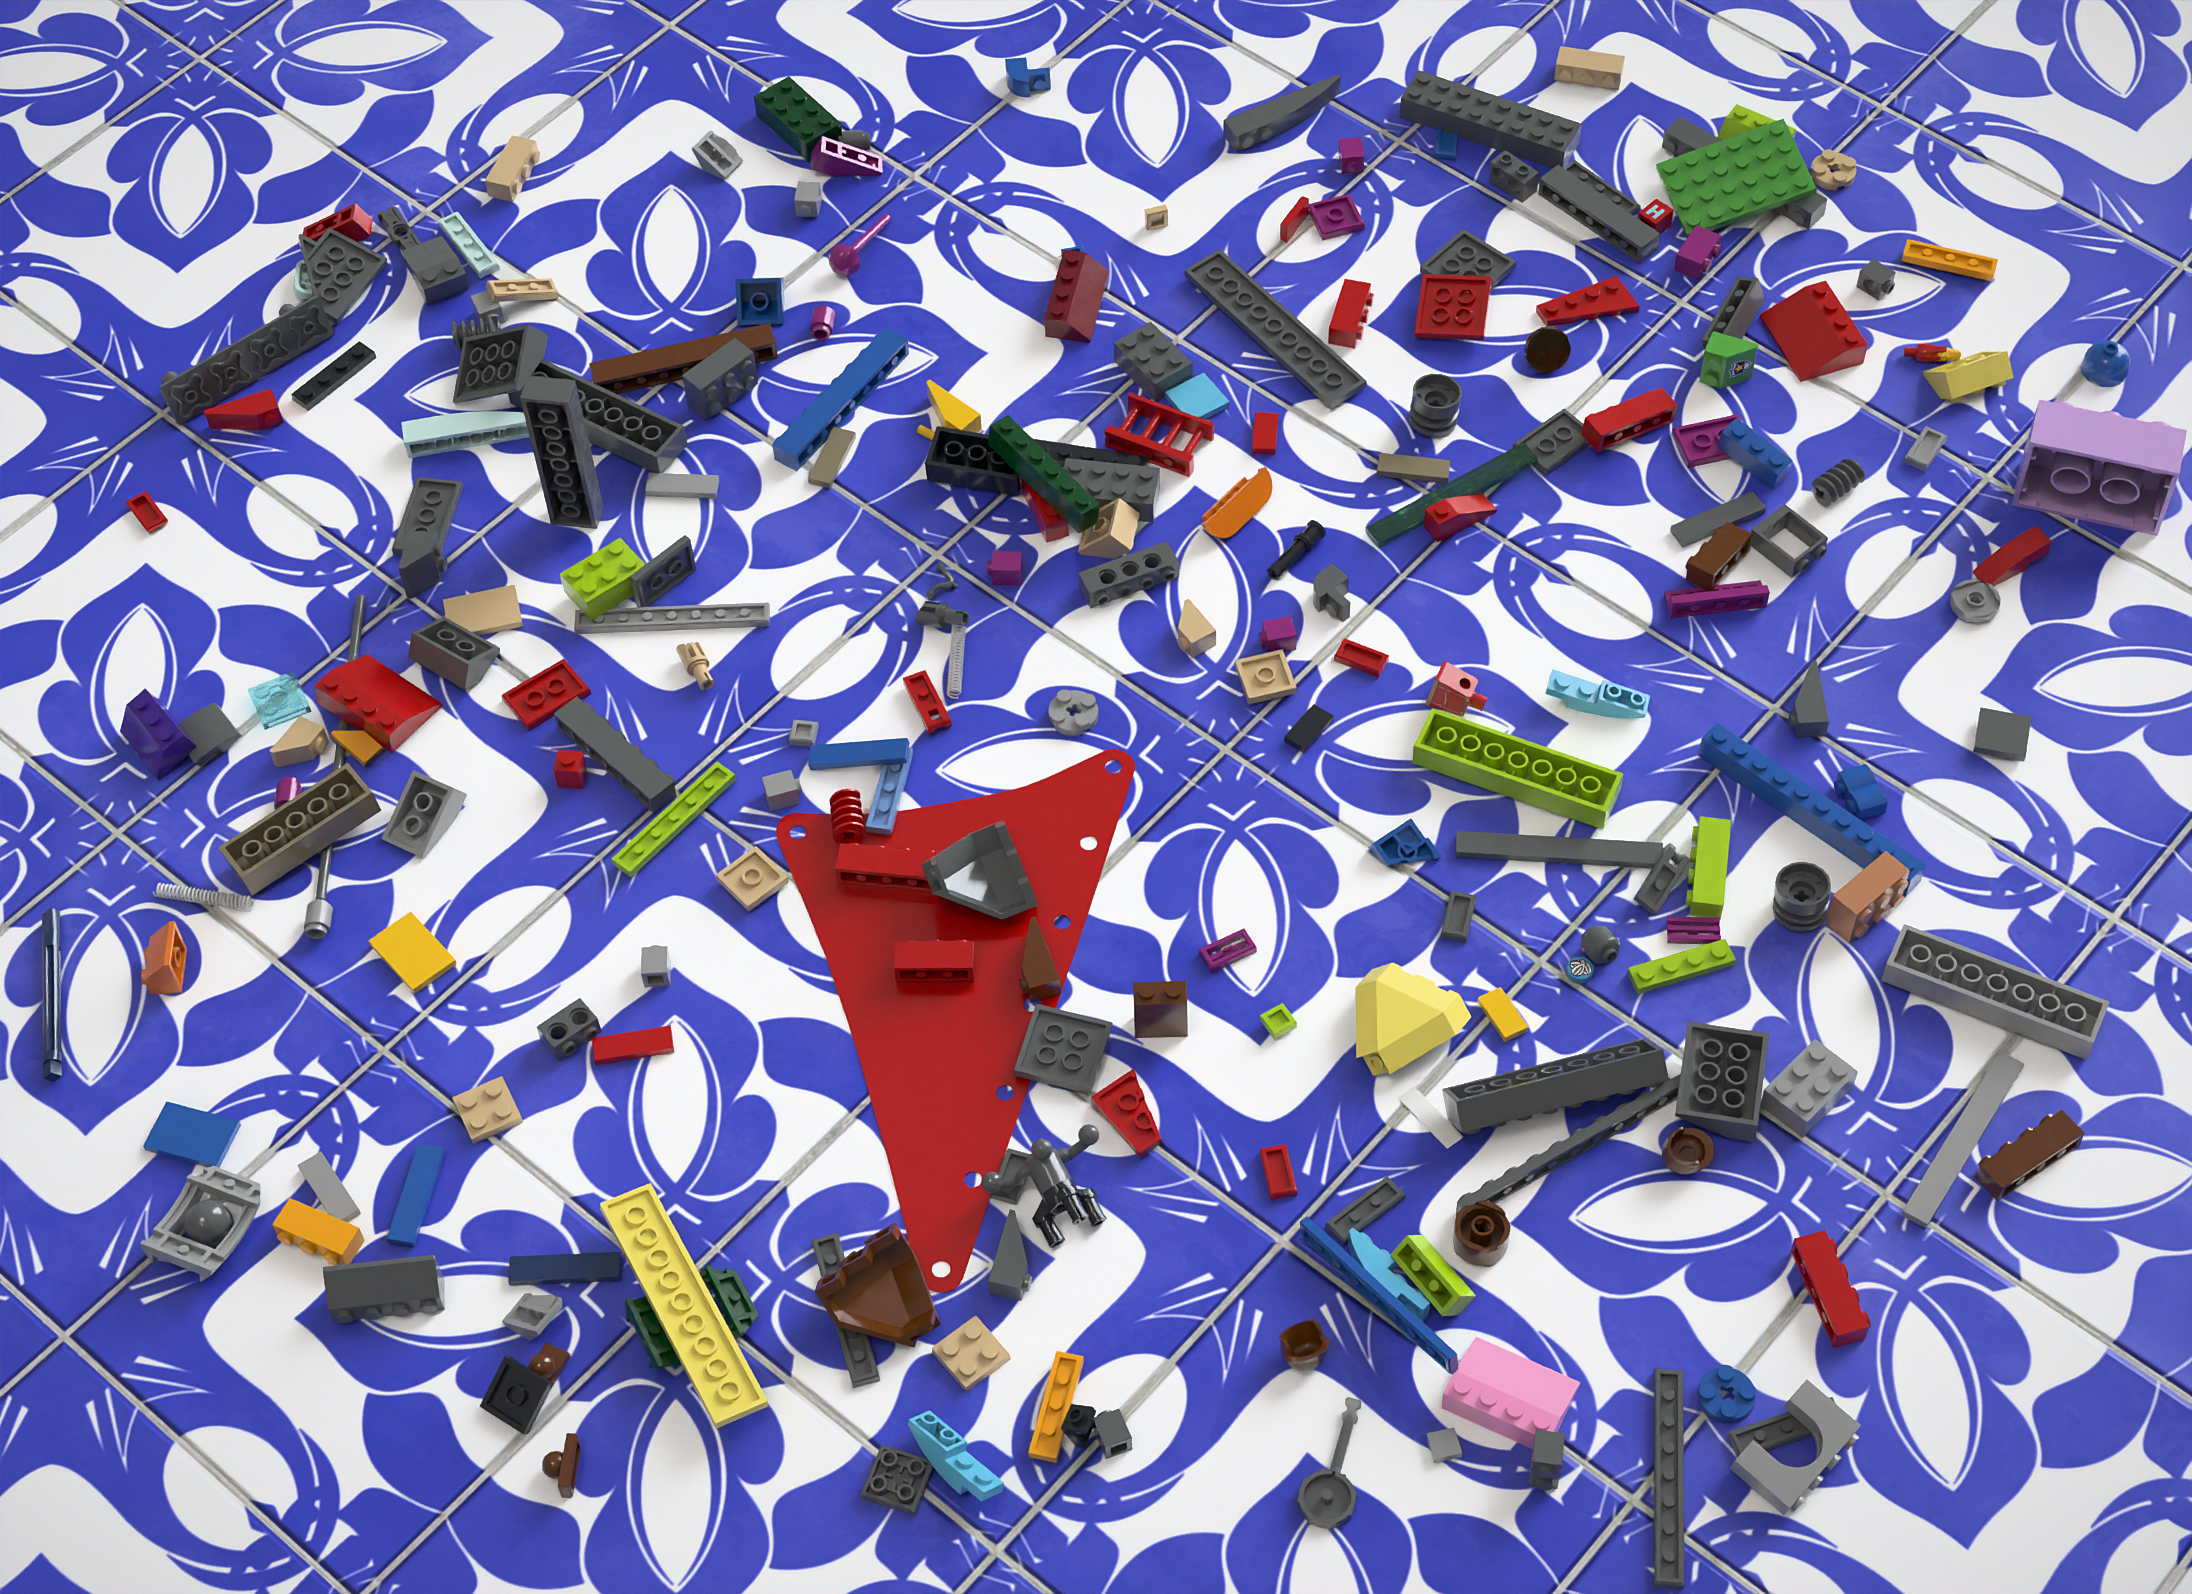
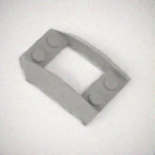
[140,1166,261,1282]

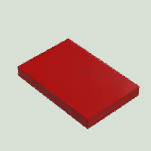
[501,659,591,731]

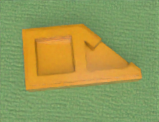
[331,731,382,766]

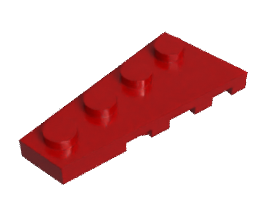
[1536,276,1640,326]

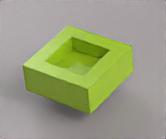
[1260,1003,1297,1040]

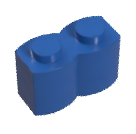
[1834,764,1888,820]

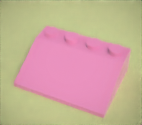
[1441,1337,1580,1449]

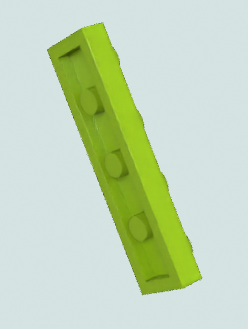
[1627,939,1736,994]

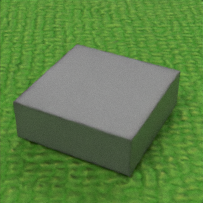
[789,720,819,747]
[1426,1427,1462,1463]

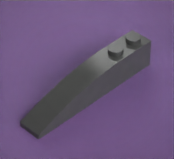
[1223,74,1341,152]

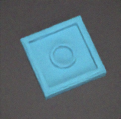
[1165,373,1230,419]

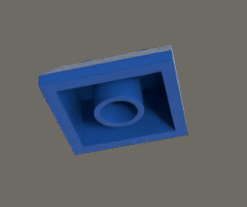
[735,277,785,325]

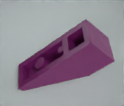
[811,136,883,176]

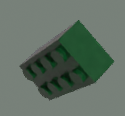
[754,76,843,162]

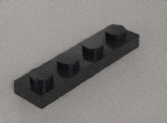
[291,341,377,411]

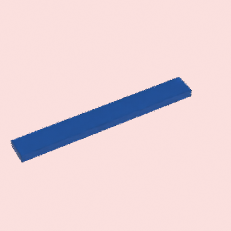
[1300,1216,1459,1375]

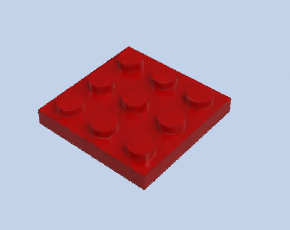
[1415,274,1492,341]

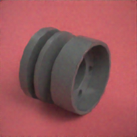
[1409,373,1462,437]
[1772,862,1831,932]

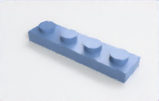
[866,748,913,835]

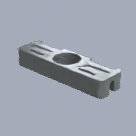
[377,206,421,251]

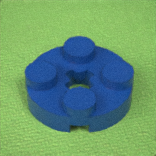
[1698,1364,1756,1423]

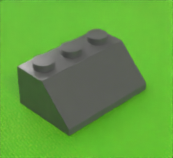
[408,617,500,689]

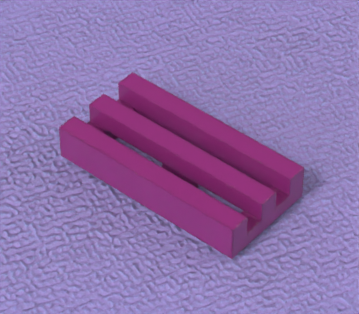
[1666,916,1721,944]
[1198,928,1257,973]

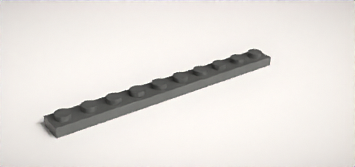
[1456,1074,1681,1216]

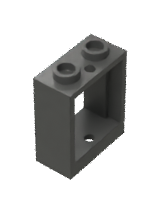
[1751,504,1828,578]

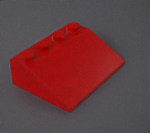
[1759,280,1868,382]
[314,654,442,753]

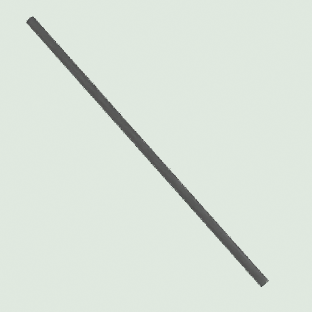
[315,594,366,901]

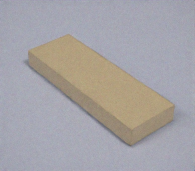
[486,278,559,302]

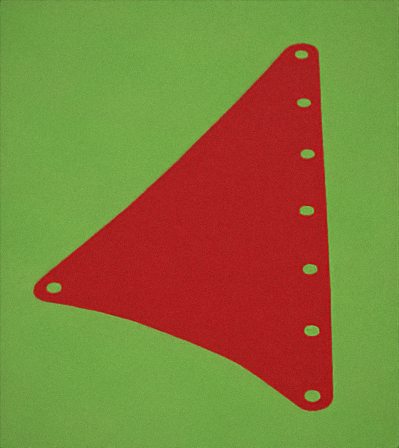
[776,749,1135,1292]

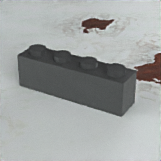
[1701,277,1765,350]

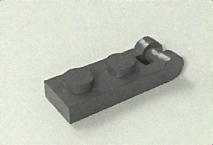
[1633,843,1690,915]

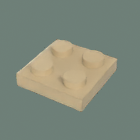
[1235,649,1297,704]
[716,846,789,911]
[452,1076,523,1144]
[932,1315,1011,1392]

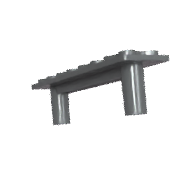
[159,296,334,425]

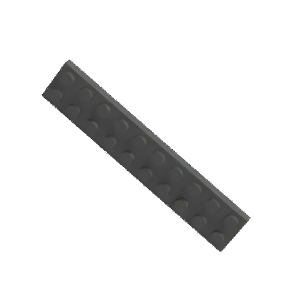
[1184,249,1367,409]

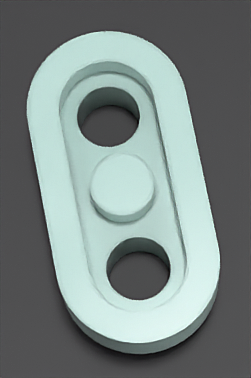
[293,260,313,299]

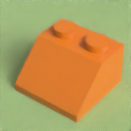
[141,921,187,995]

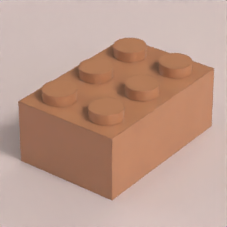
[1825,851,1910,943]

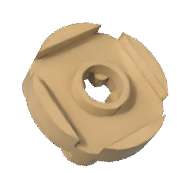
[1810,149,1856,191]

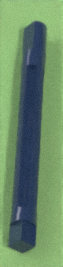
[42,908,62,1082]

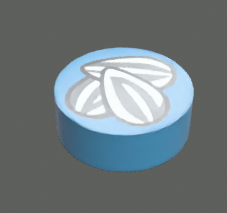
[1566,957,1594,984]

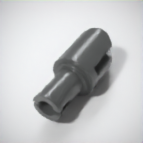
[915,601,970,628]

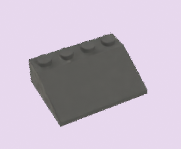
[452,324,548,404]
[1675,1021,1769,1142]

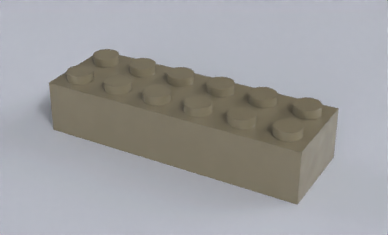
[218,763,382,895]

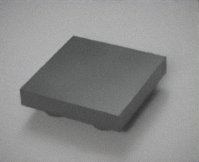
[1973,707,2031,762]
[861,1444,934,1516]

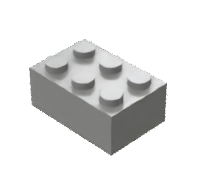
[1760,1039,1858,1138]

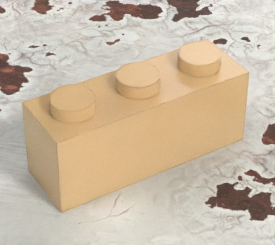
[1554,46,1625,90]
[485,135,540,202]

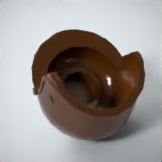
[1662,1127,1714,1175]
[1279,1320,1330,1371]

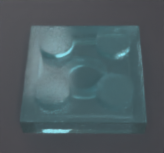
[247,671,312,730]

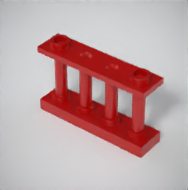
[1104,393,1214,478]

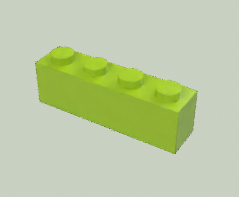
[1685,816,1731,920]

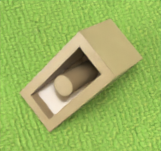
[1177,598,1216,658]
[269,716,329,767]

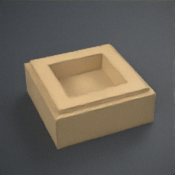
[1144,204,1168,231]

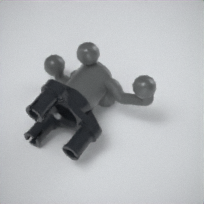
[981,1124,1107,1248]

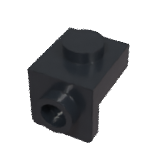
[1061,1404,1096,1448]

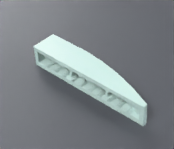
[401,411,529,458]

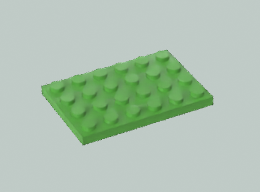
[1656,118,1817,238]

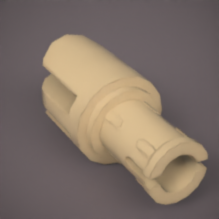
[676,642,715,690]

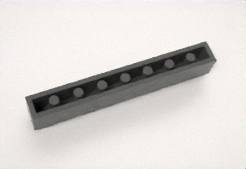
[1662,117,1828,230]

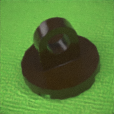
[1524,326,1571,373]

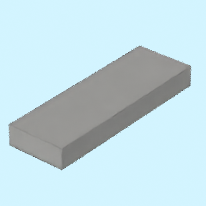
[645,473,720,499]
[297,1151,361,1222]

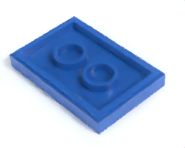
[143,1101,241,1168]

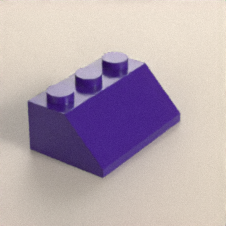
[120,688,197,780]

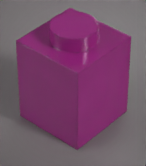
[1338,137,1364,174]
[987,551,1023,586]
[1258,616,1297,653]

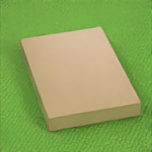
[443,584,523,636]

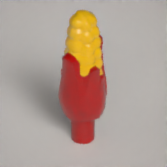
[1904,344,1961,362]

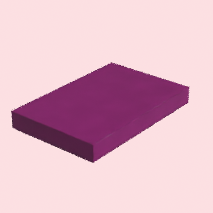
[1671,414,1743,468]

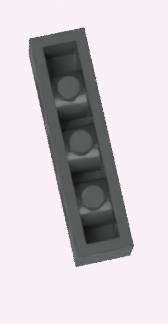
[1078,541,1179,609]

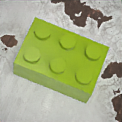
[560,538,645,621]

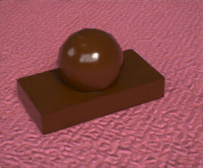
[528,1342,571,1387]
[542,1433,581,1498]

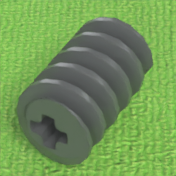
[452,318,501,350]
[1811,458,1865,507]

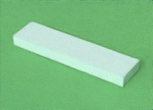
[438,211,500,279]

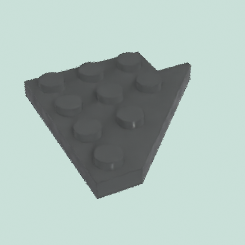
[298,227,387,324]

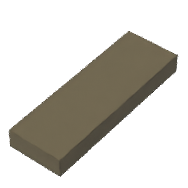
[808,427,856,489]
[1377,453,1451,484]

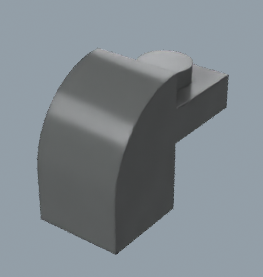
[1313,563,1351,622]

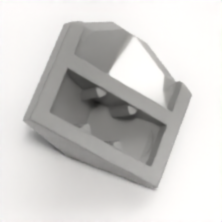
[691,130,743,179]
[501,1293,562,1341]

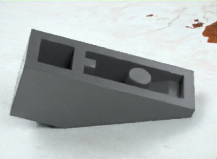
[1788,661,1829,738]
[988,1209,1032,1301]

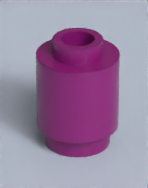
[810,305,835,340]
[274,777,302,810]

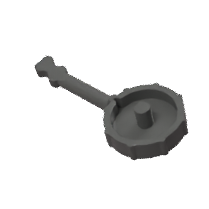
[1297,1397,1361,1530]

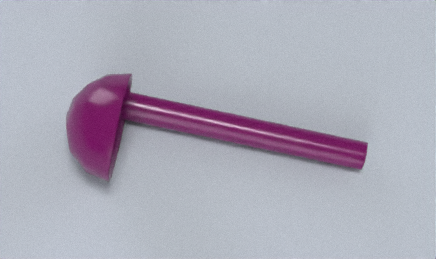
[828,214,891,277]

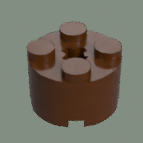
[1453,1201,1511,1267]

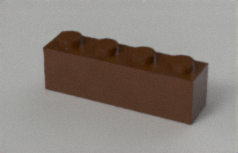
[1975,1110,2085,1202]

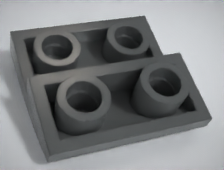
[179,703,242,766]

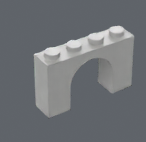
[1730,1379,1861,1515]

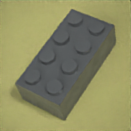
[1064,458,1160,523]

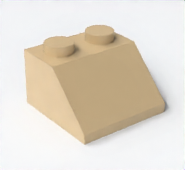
[1078,498,1140,559]

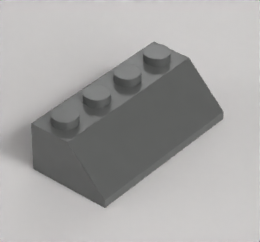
[323,1255,445,1323]

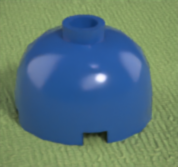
[2080,340,2130,387]

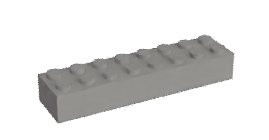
[1881,924,2110,1060]

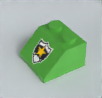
[1699,331,1758,389]

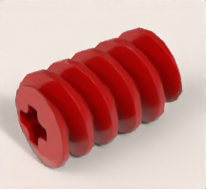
[829,788,864,844]

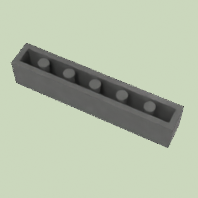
[1538,165,1660,264]
[554,697,677,814]

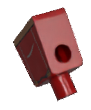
[1425,661,1488,716]

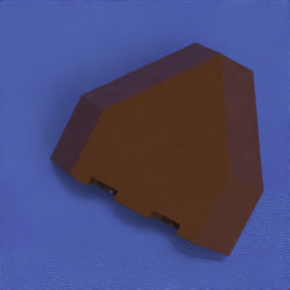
[815,1223,942,1348]

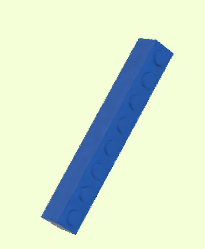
[772,327,909,472]

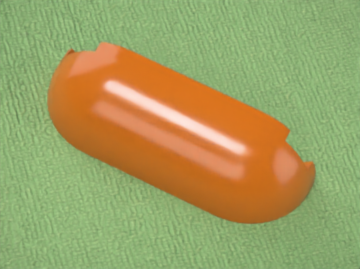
[1201,467,1273,538]

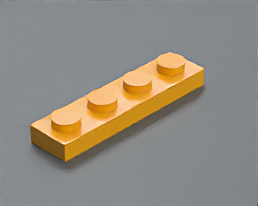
[1901,239,1998,281]
[1028,1351,1084,1463]

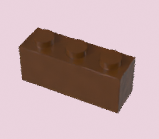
[1685,522,1752,591]

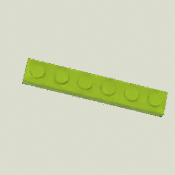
[611,761,736,877]

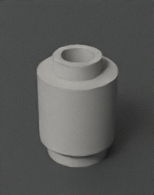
[304,899,333,939]

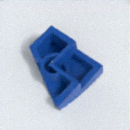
[1368,818,1441,866]

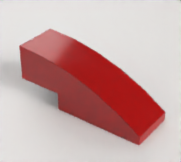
[1973,526,2052,587]

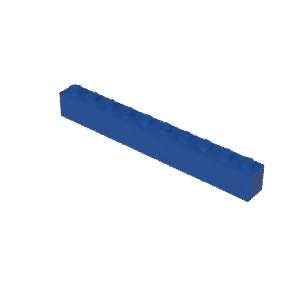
[1698,723,1926,898]

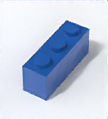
[1717,418,1793,490]

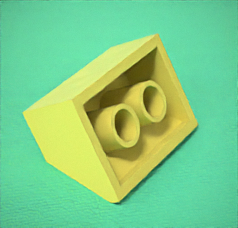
[1923,350,2014,402]

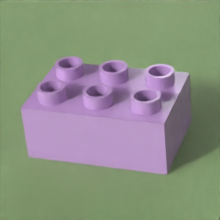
[2012,399,2187,536]

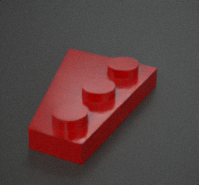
[1091,1068,1161,1158]

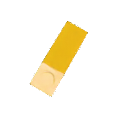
[926,380,982,433]

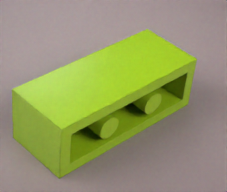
[1390,1235,1476,1316]

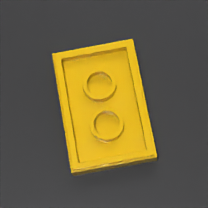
[368,911,457,994]

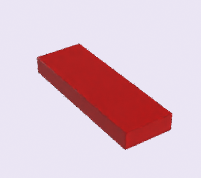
[592,1025,675,1065]

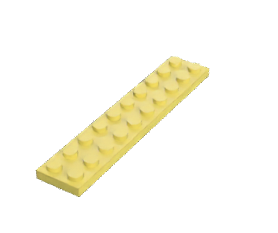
[600,1183,768,1429]

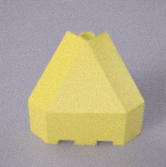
[1355,962,1471,1076]

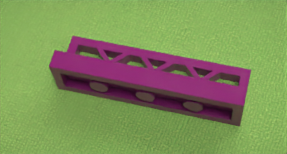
[1664,580,1770,619]

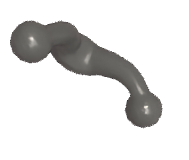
[926,563,958,599]

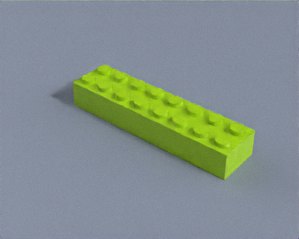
[1412,708,1623,829]

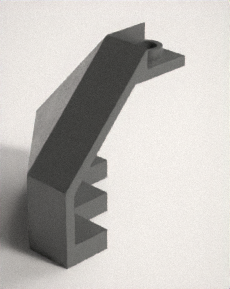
[921,820,1038,920]

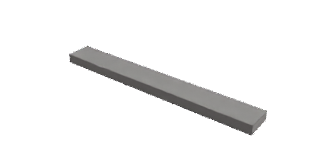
[574,602,770,634]
[1901,1051,2025,1228]

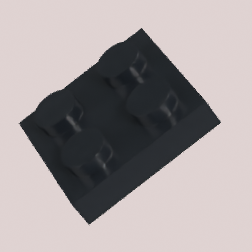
[479,1356,554,1434]

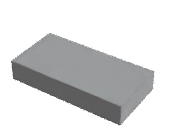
[1904,426,1947,472]

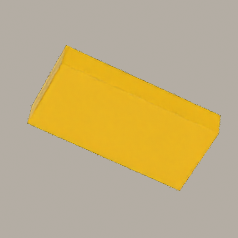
[1477,987,1528,1042]

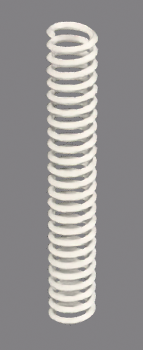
[947,622,966,699]
[153,883,255,911]

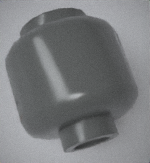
[1581,926,1620,965]

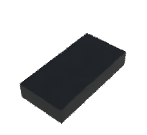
[1284,704,1334,754]

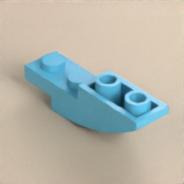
[1545,669,1650,718]
[1348,1227,1430,1322]
[908,1410,1004,1502]

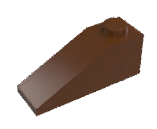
[1019,917,1061,1002]

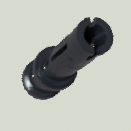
[1267,520,1326,580]

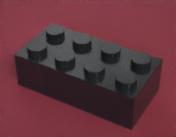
[925,426,1021,496]

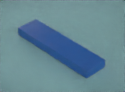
[808,738,910,770]
[387,1144,446,1247]

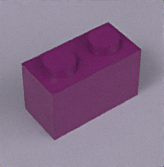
[1674,225,1722,280]

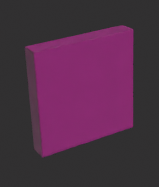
[1309,194,1365,241]

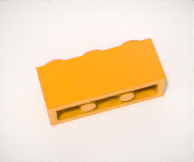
[272,1198,365,1265]

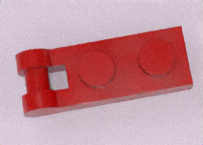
[902,670,952,735]

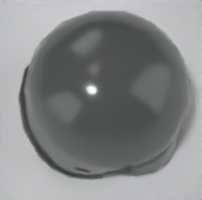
[184,1199,234,1249]

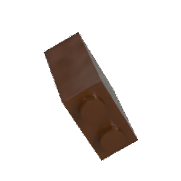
[1133,981,1188,1038]

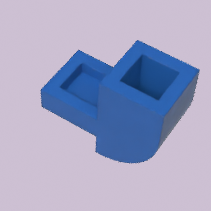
[1005,57,1051,98]

